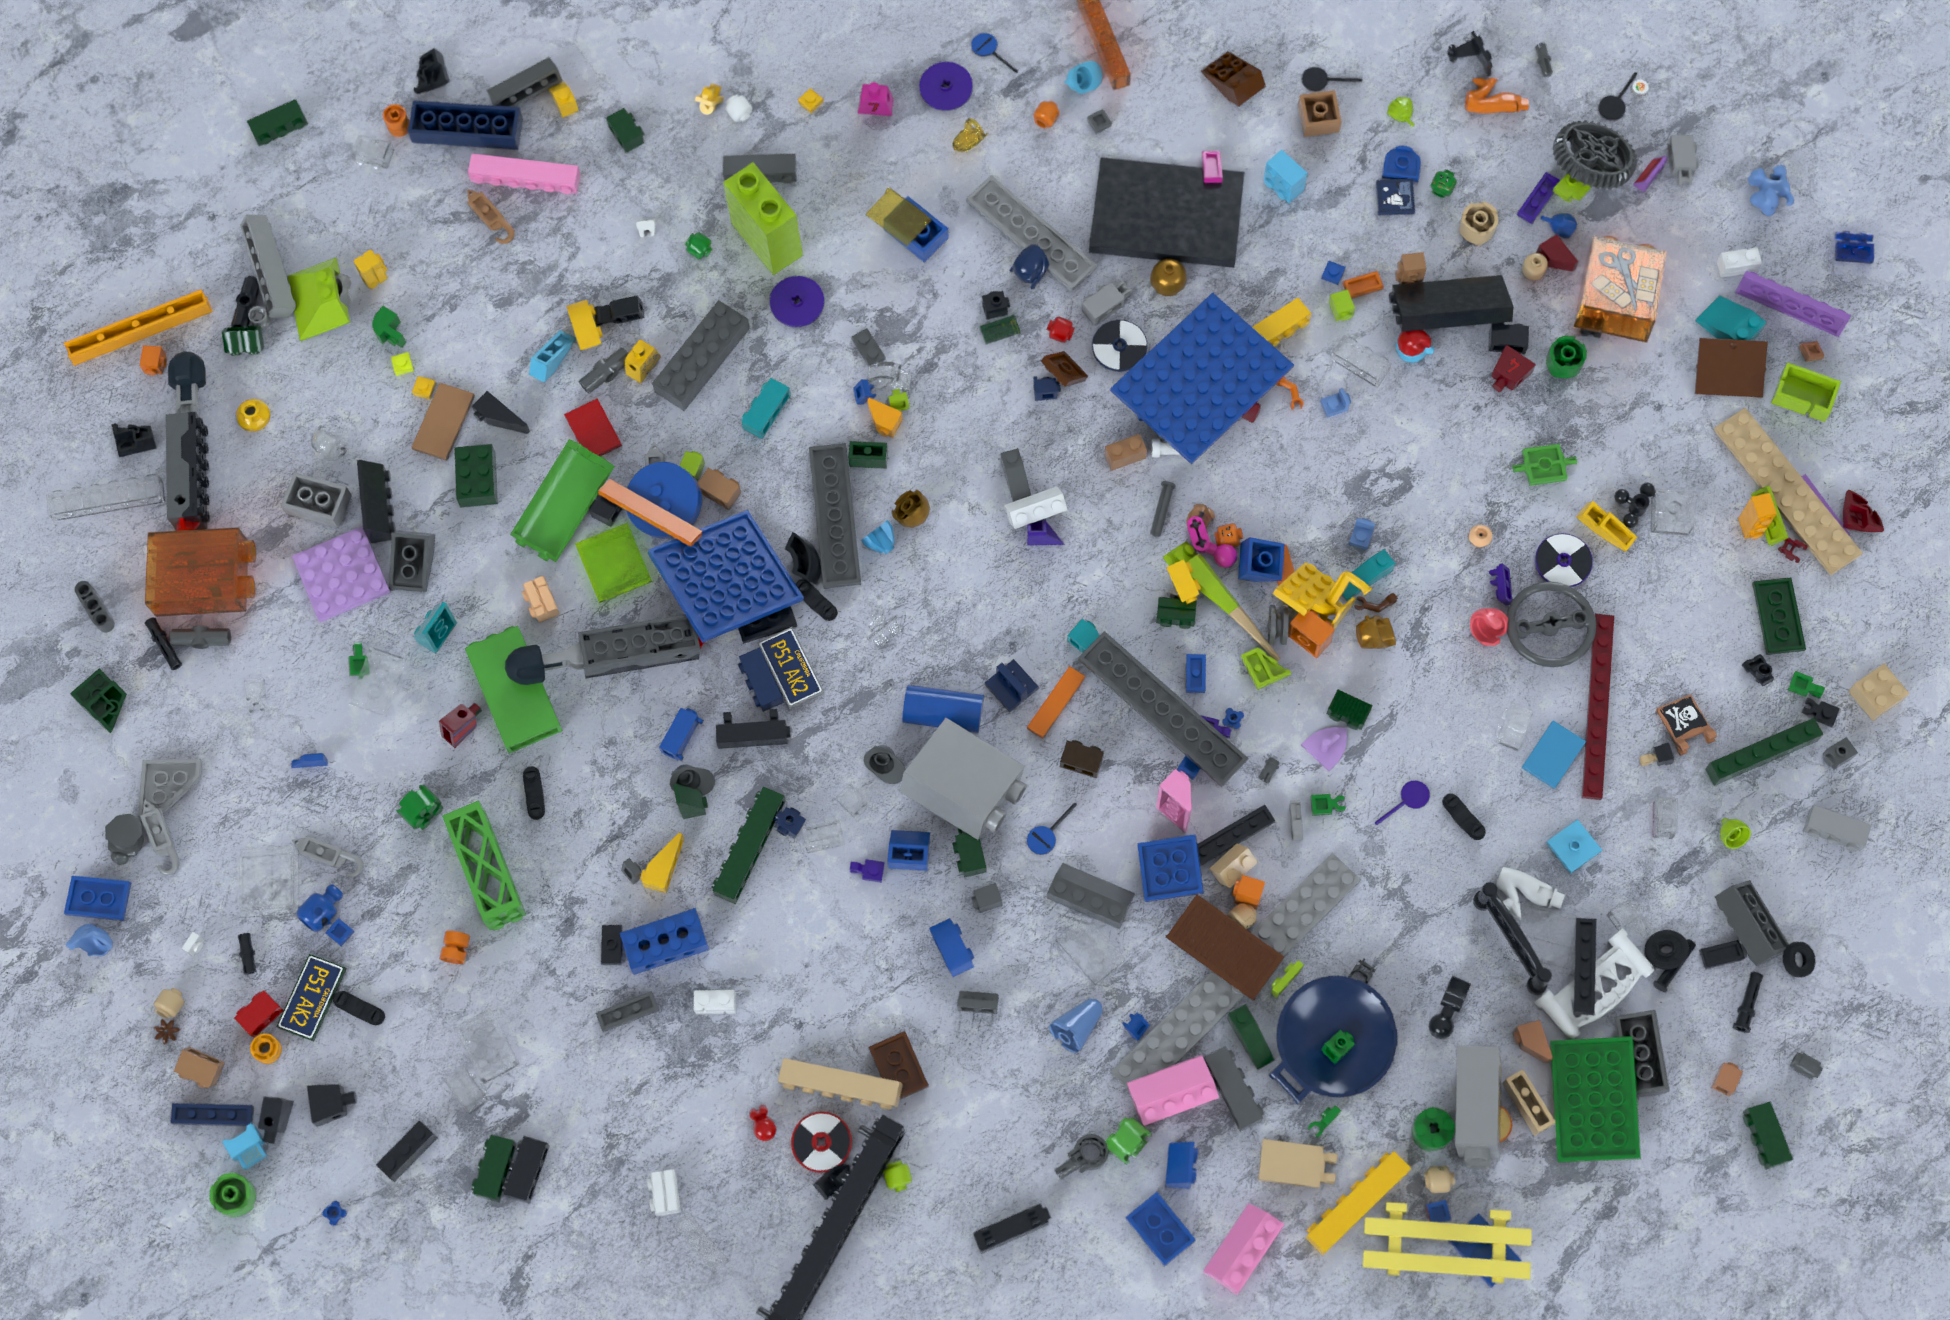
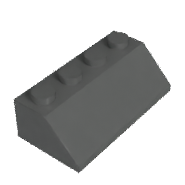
[1047,863,1135,929]
[1715,880,1789,966]

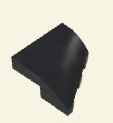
[414,48,450,94]
[112,423,156,457]

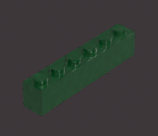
[1705,718,1824,786]
[712,786,786,905]

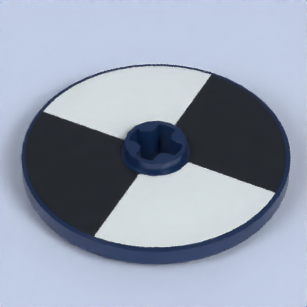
[1092,320,1148,372]

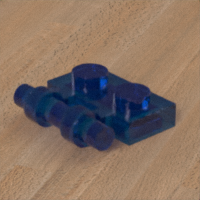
[1835,231,1874,264]

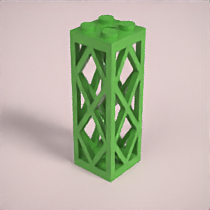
[442,800,526,930]

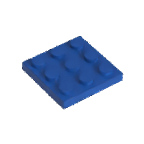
[1137,834,1204,902]

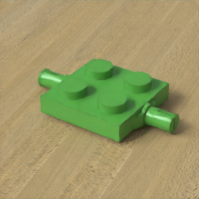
[1512,444,1577,486]

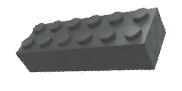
[652,300,750,411]

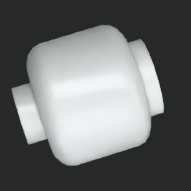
[726,95,752,122]

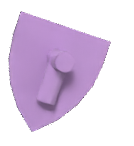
[1301,727,1347,771]

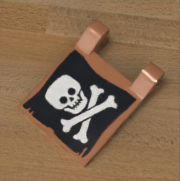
[1656,694,1717,756]

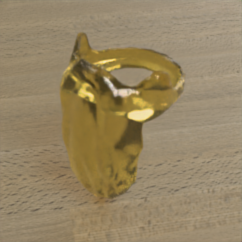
[952,118,988,152]

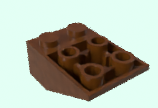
[1201,51,1266,107]

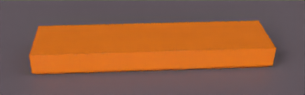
[1027,666,1085,739]

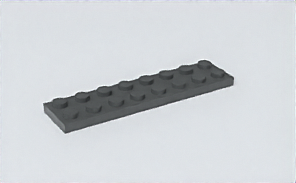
[809,443,861,589]

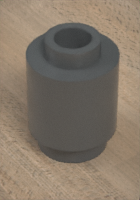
[1790,1052,1823,1080]

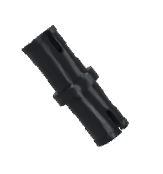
[238,933,257,975]

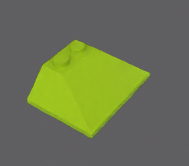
[287,257,350,341]

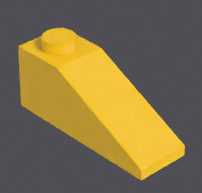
[640,833,684,893]

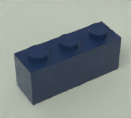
[738,647,784,712]

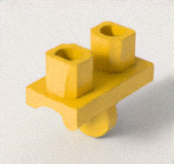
[695,83,724,115]

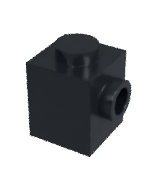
[982,291,1010,320]

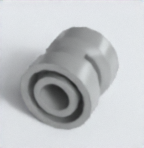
[248,306,271,331]

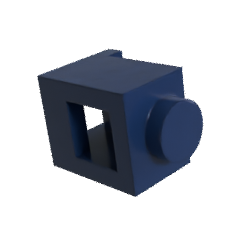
[1033,376,1061,401]

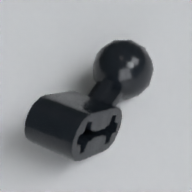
[1428,975,1471,1039]

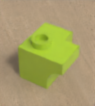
[1553,175,1591,203]

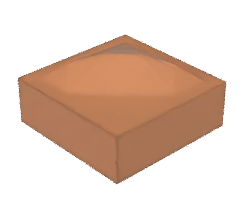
[1799,341,1825,362]

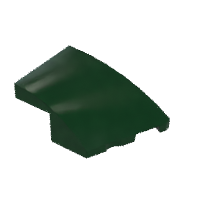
[70,668,127,733]

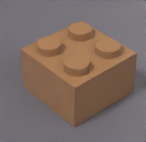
[1298,90,1342,137]

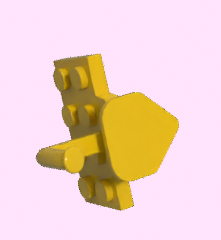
[1273,562,1373,629]

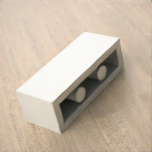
[1004,486,1067,529]

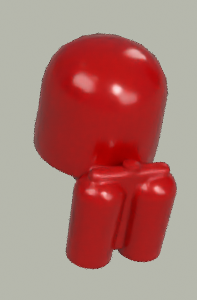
[749,1105,777,1141]

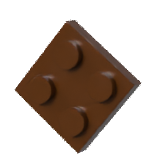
[1041,351,1088,387]

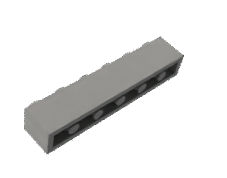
[240,215,296,318]

